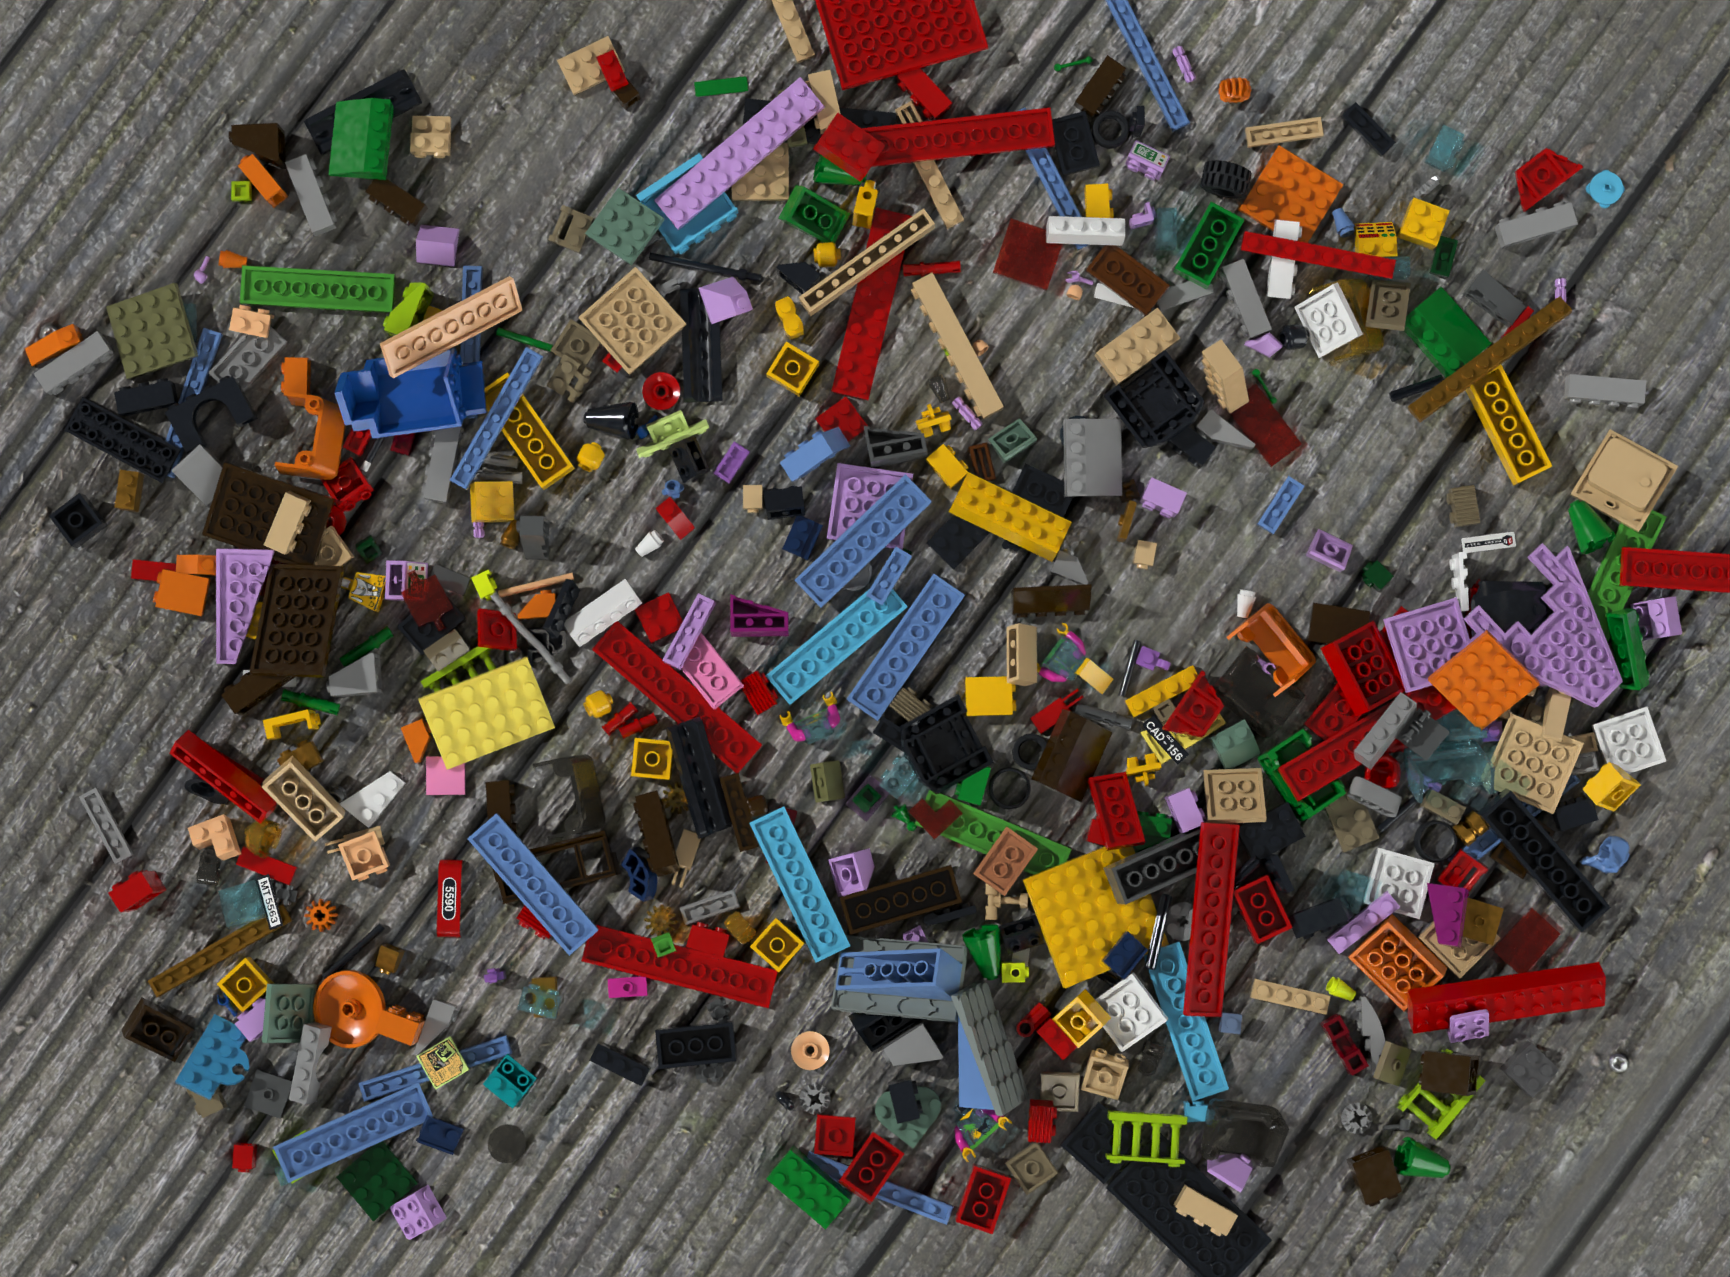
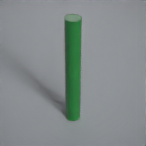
[497,328,553,352]

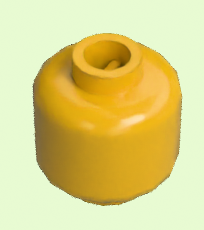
[813,242,841,268]
[576,442,605,472]
[583,690,614,718]

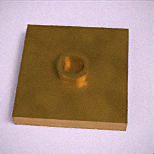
[1116,500,1137,543]
[1463,898,1504,946]

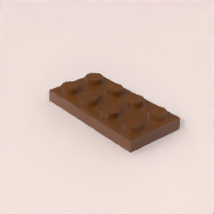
[1086,245,1170,316]

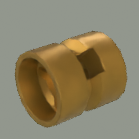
[1452,810,1489,847]

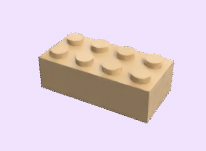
[1095,308,1180,386]
[1201,340,1249,413]
[262,755,346,842]

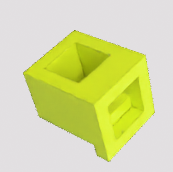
[471,570,498,601]
[1001,962,1029,983]

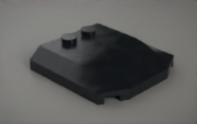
[1103,350,1205,448]
[1471,581,1548,637]
[901,694,994,794]

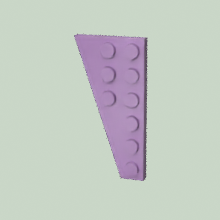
[216,548,275,664]

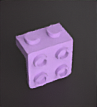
[1446,1009,1489,1043]
[390,1185,447,1240]

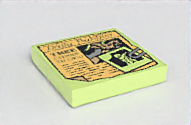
[416,1036,470,1090]

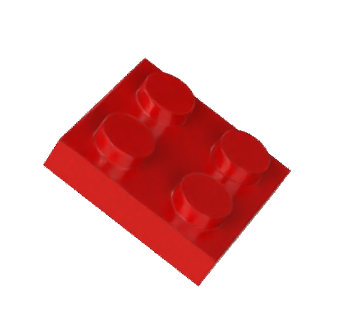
[815,396,868,442]
[635,592,683,644]
[477,608,517,651]
[814,1114,856,1157]

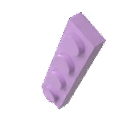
[662,593,716,670]
[1327,891,1400,954]

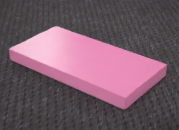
[681,633,744,710]

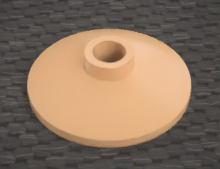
[791,1031,830,1070]

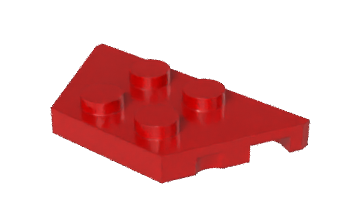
[1515,148,1583,212]
[1162,670,1224,737]

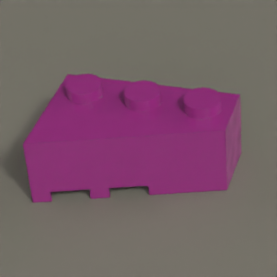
[730,594,789,637]
[1427,883,1469,948]

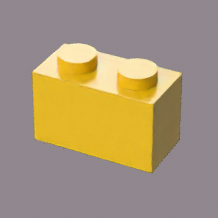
[1084,183,1114,218]
[926,444,968,489]

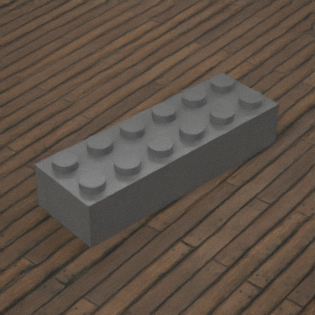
[1103,826,1201,905]

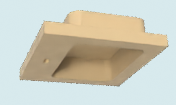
[1570,429,1678,533]

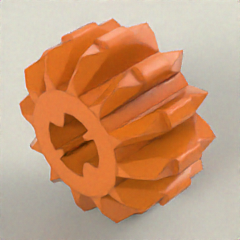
[1218,77,1251,103]
[304,899,338,932]

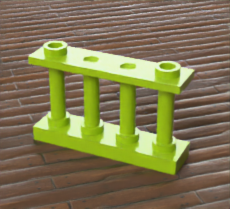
[420,647,496,692]
[1397,1049,1486,1140]
[1105,1110,1187,1167]

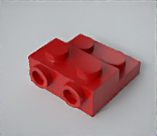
[320,457,374,512]

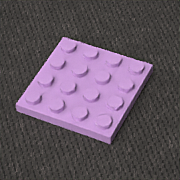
[827,463,913,550]
[1383,597,1470,693]

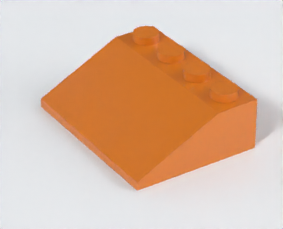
[1348,914,1448,1012]

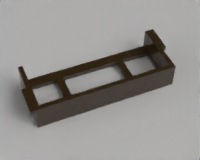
[492,830,621,904]

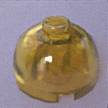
[244,819,282,858]

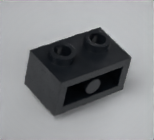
[668,436,710,483]
[999,914,1045,955]

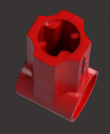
[1015,1002,1051,1037]

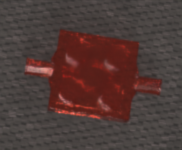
[400,570,453,631]

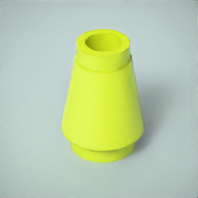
[1326,977,1356,1001]

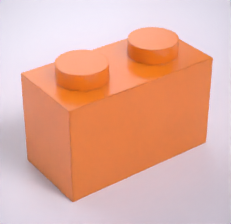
[281,357,311,398]

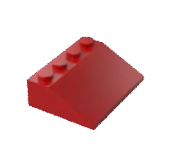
[1320,620,1405,717]

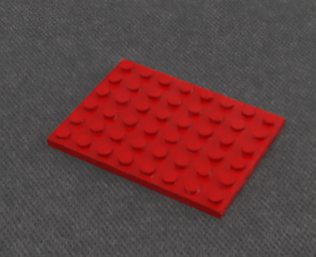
[815,0,988,91]

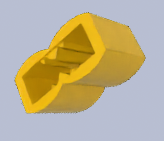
[775,296,804,340]

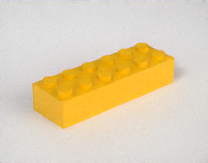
[1465,364,1553,486]
[485,372,575,490]
[949,472,1072,562]

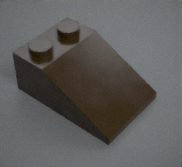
[121,997,195,1062]

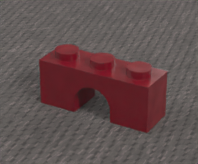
[1320,1014,1369,1076]

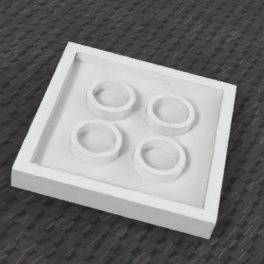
[1294,282,1363,358]
[1591,707,1666,774]
[1363,848,1435,919]
[1095,972,1168,1052]

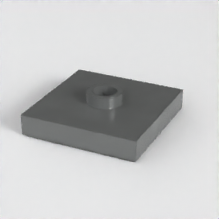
[244,1069,292,1119]

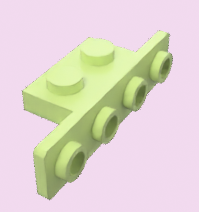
[636,410,710,458]

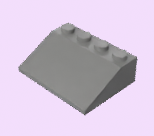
[1063,419,1122,497]

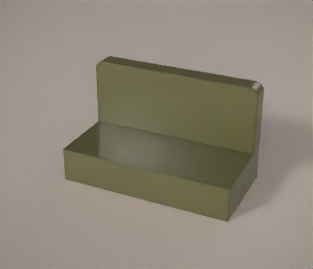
[810,760,845,803]

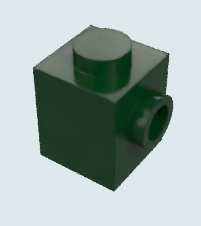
[1361,560,1394,591]

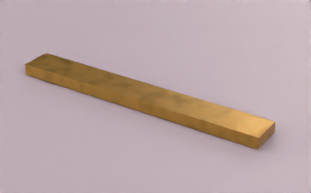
[148,904,293,997]

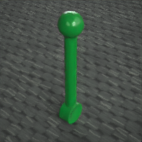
[1054,56,1093,72]
[1252,369,1277,404]

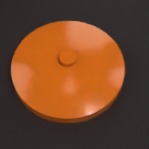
[313,970,386,1048]

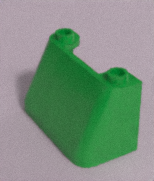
[1258,728,1346,821]

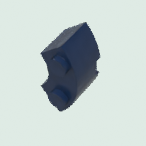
[621,846,658,902]

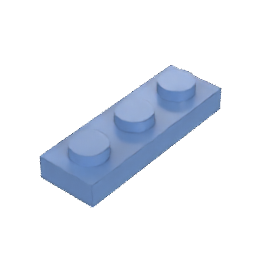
[1257,476,1304,535]
[866,547,912,606]

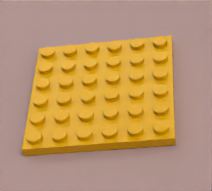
[1023,846,1169,988]

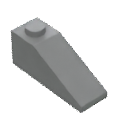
[1195,409,1256,450]
[413,998,459,1055]

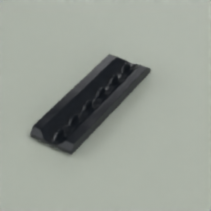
[304,69,422,155]
[680,288,723,403]
[64,397,181,483]
[666,717,732,839]

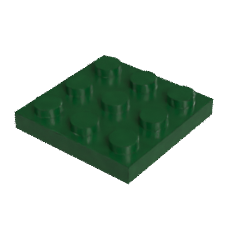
[336,1141,419,1222]

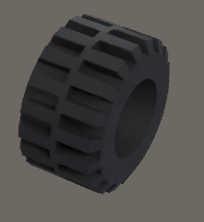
[1200,160,1252,199]

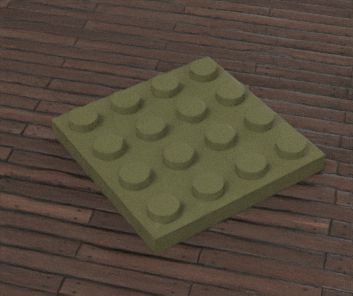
[106,283,198,380]

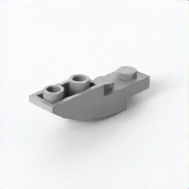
[1355,996,1385,1075]

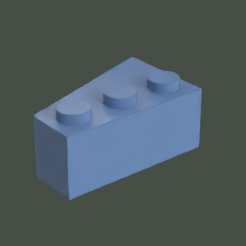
[780,427,850,482]

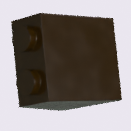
[229,123,286,169]
[1419,1050,1480,1096]
[1346,1146,1402,1207]

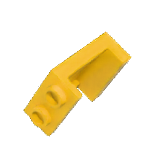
[965,676,1016,716]
[263,709,321,740]

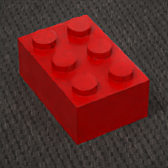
[813,113,885,182]
[108,870,167,913]
[1233,874,1293,944]
[838,1132,904,1204]
[955,1163,1011,1234]

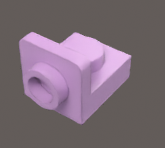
[1129,202,1156,230]

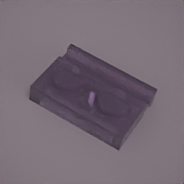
[846,774,891,822]

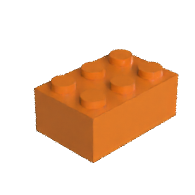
[374,1004,426,1046]

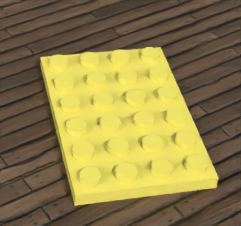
[418,657,555,770]

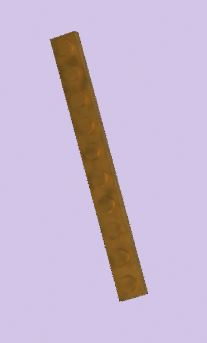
[1408,296,1572,423]

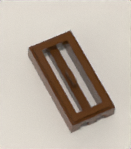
[969,442,996,481]

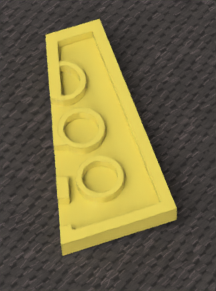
[1140,713,1226,765]

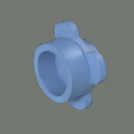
[662,480,684,499]

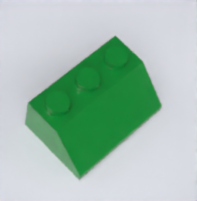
[954,767,991,806]

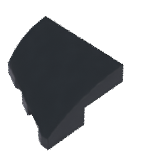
[528,627,567,667]

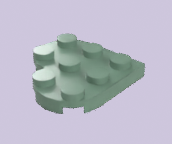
[875,1086,941,1148]

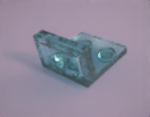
[1442,709,1488,741]

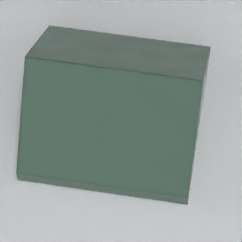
[988,418,1037,464]

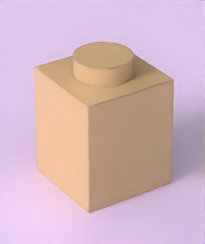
[743,485,763,513]
[1132,540,1157,570]

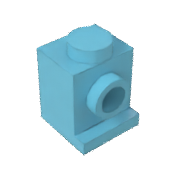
[1184,1100,1213,1122]

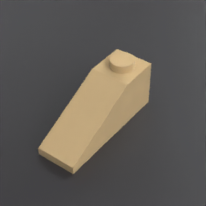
[1542,687,1571,742]

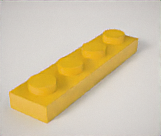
[1125,665,1198,718]

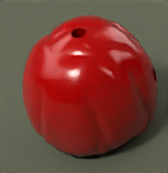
[1364,753,1401,789]

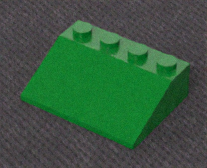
[328,98,394,180]
[1404,287,1491,378]

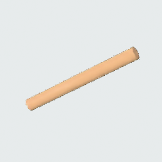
[498,572,574,598]

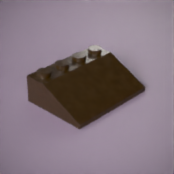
[1011,584,1092,618]
[1031,709,1113,802]

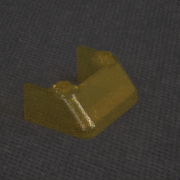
[1308,278,1384,366]

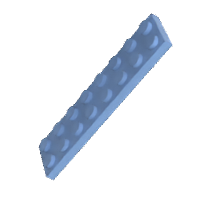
[794,474,932,608]
[846,574,965,721]
[467,813,599,956]
[273,1082,433,1183]

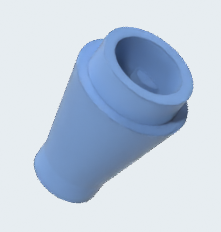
[1332,208,1355,238]

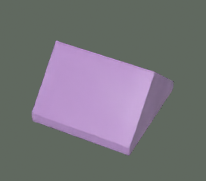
[416,225,459,267]
[1305,529,1353,572]

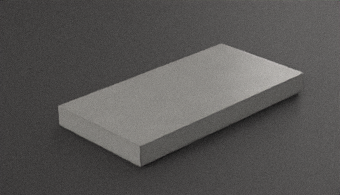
[208,326,289,391]

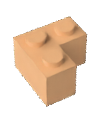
[188,814,241,861]

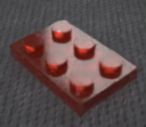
[1492,908,1561,974]

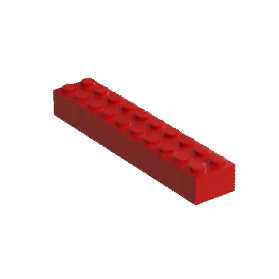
[1407,962,1606,1034]

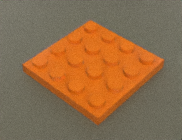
[1238,145,1344,243]
[1428,630,1540,731]

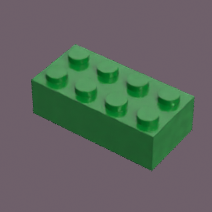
[1173,202,1245,289]
[766,1145,852,1230]

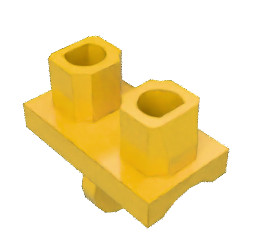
[915,404,952,438]
[1125,753,1162,786]

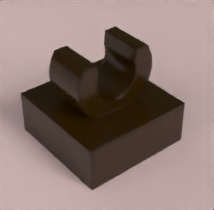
[1119,479,1140,504]

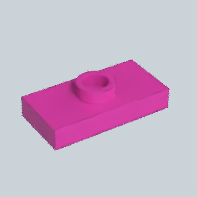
[608,976,648,998]

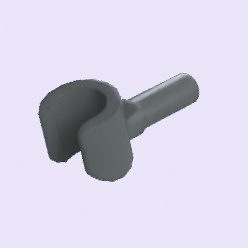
[1383,1119,1411,1131]

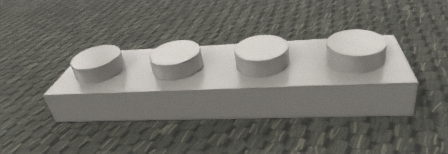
[79,787,134,864]

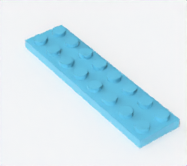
[766,589,908,705]
[749,806,851,963]
[1143,941,1229,1101]

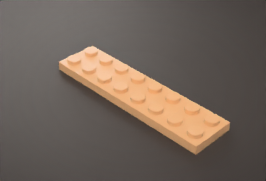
[380,276,523,378]

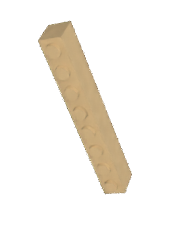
[799,208,935,316]
[911,272,1004,420]

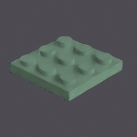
[585,188,665,266]
[262,984,317,1043]

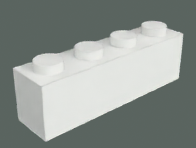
[1046,216,1125,246]
[1266,220,1302,299]
[564,579,642,647]

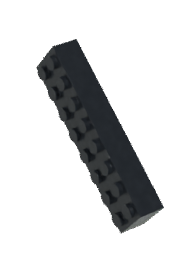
[1477,789,1611,933]

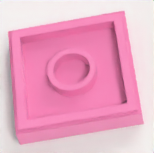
[426,756,466,795]

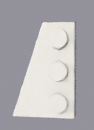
[1449,552,1469,612]
[340,771,406,828]

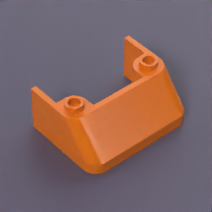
[275,392,346,480]
[1226,603,1316,697]

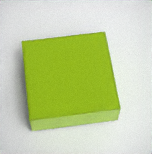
[231,181,252,201]

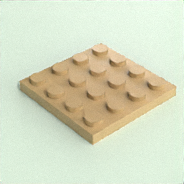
[578,267,687,375]
[1481,713,1584,814]

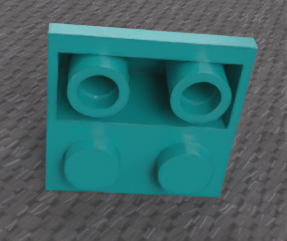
[483,1054,537,1109]

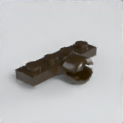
[720,773,769,852]

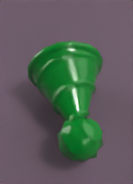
[891,804,917,831]

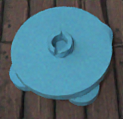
[1586,170,1625,208]

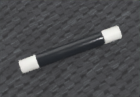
[360,437,385,472]

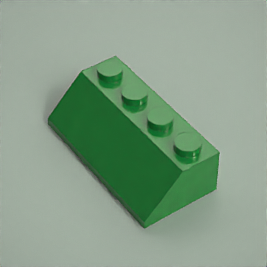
[1606,608,1650,690]

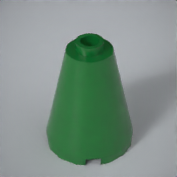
[813,154,867,186]
[1568,500,1616,555]
[962,924,1001,981]
[1393,1137,1451,1178]

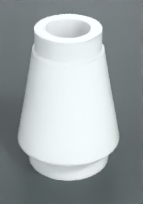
[635,530,664,557]
[1237,589,1256,618]

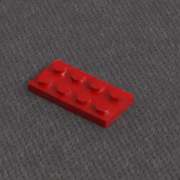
[1088,772,1145,851]

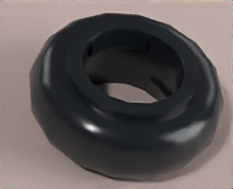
[775,1090,795,1111]

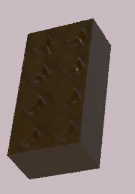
[633,790,681,877]

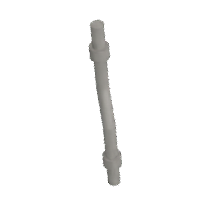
[490,592,571,685]

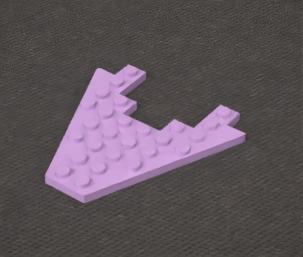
[1464,543,1623,708]

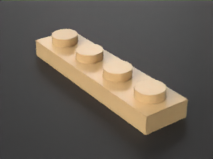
[771,0,815,64]
[1245,117,1324,148]
[913,160,964,229]
[1250,979,1331,1015]

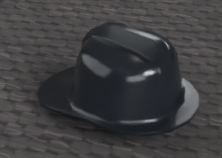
[184,773,229,804]

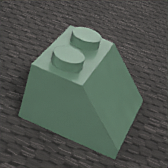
[1209,719,1261,769]

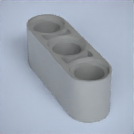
[1347,777,1402,817]

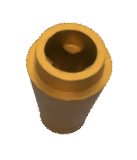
[500,520,520,549]

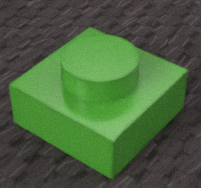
[651,932,676,957]

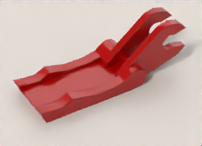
[1029,688,1084,734]

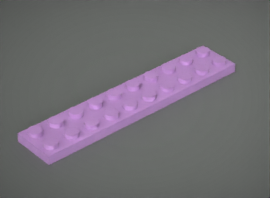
[654,77,825,230]

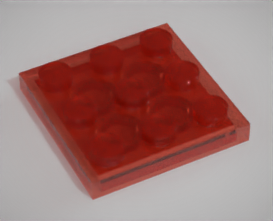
[993,218,1062,291]

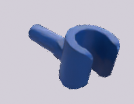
[637,415,658,439]
[217,992,238,1017]

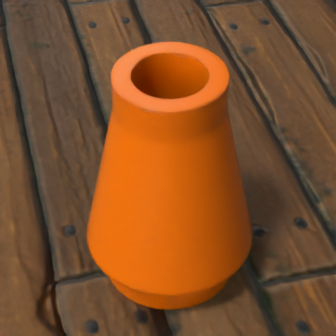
[218,250,248,268]

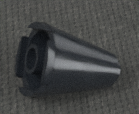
[584,402,639,440]

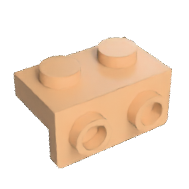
[229,305,274,338]

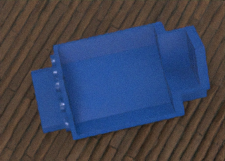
[334,348,487,439]

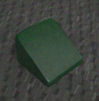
[355,535,383,564]
[852,784,882,813]

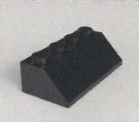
[848,1013,922,1052]

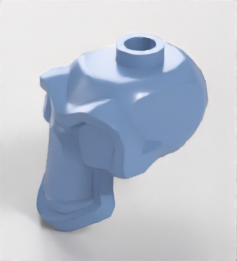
[1580,836,1630,874]

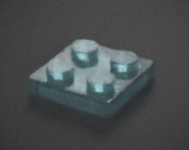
[218,880,266,929]

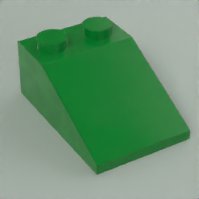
[778,185,850,243]

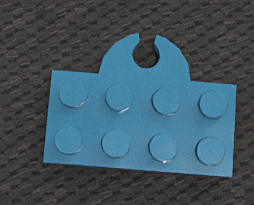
[175,1014,249,1100]

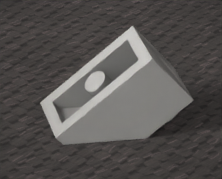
[1050,549,1088,585]

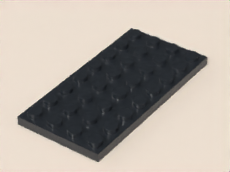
[1106,1133,1272,1277]

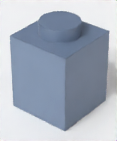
[1218,1012,1242,1034]

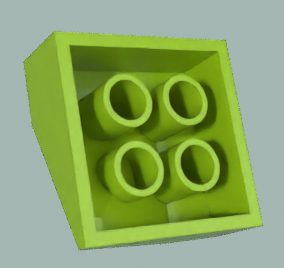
[383,282,434,337]

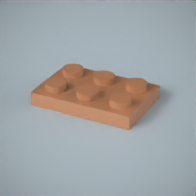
[973,826,1038,896]

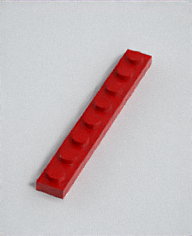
[1241,231,1396,279]

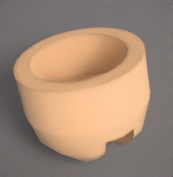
[1066,285,1083,300]
[972,340,989,357]

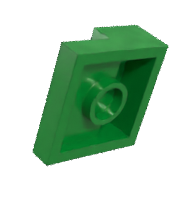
[1133,811,1172,853]

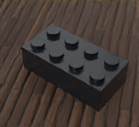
[655,1021,737,1069]

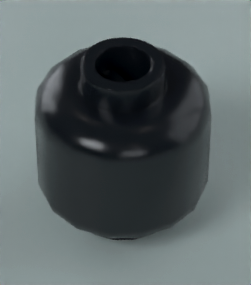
[1279,324,1309,350]

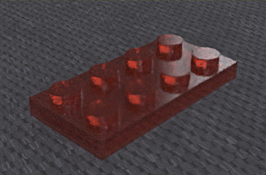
[1230,384,1302,468]

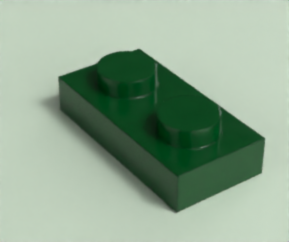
[1429,236,1458,278]

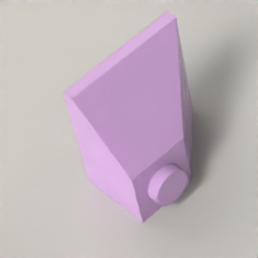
[699,277,753,324]
[828,848,875,897]
[1207,1152,1253,1193]

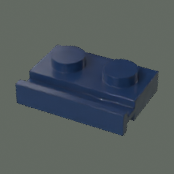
[782,516,823,561]
[1102,931,1148,980]
[416,1115,464,1155]

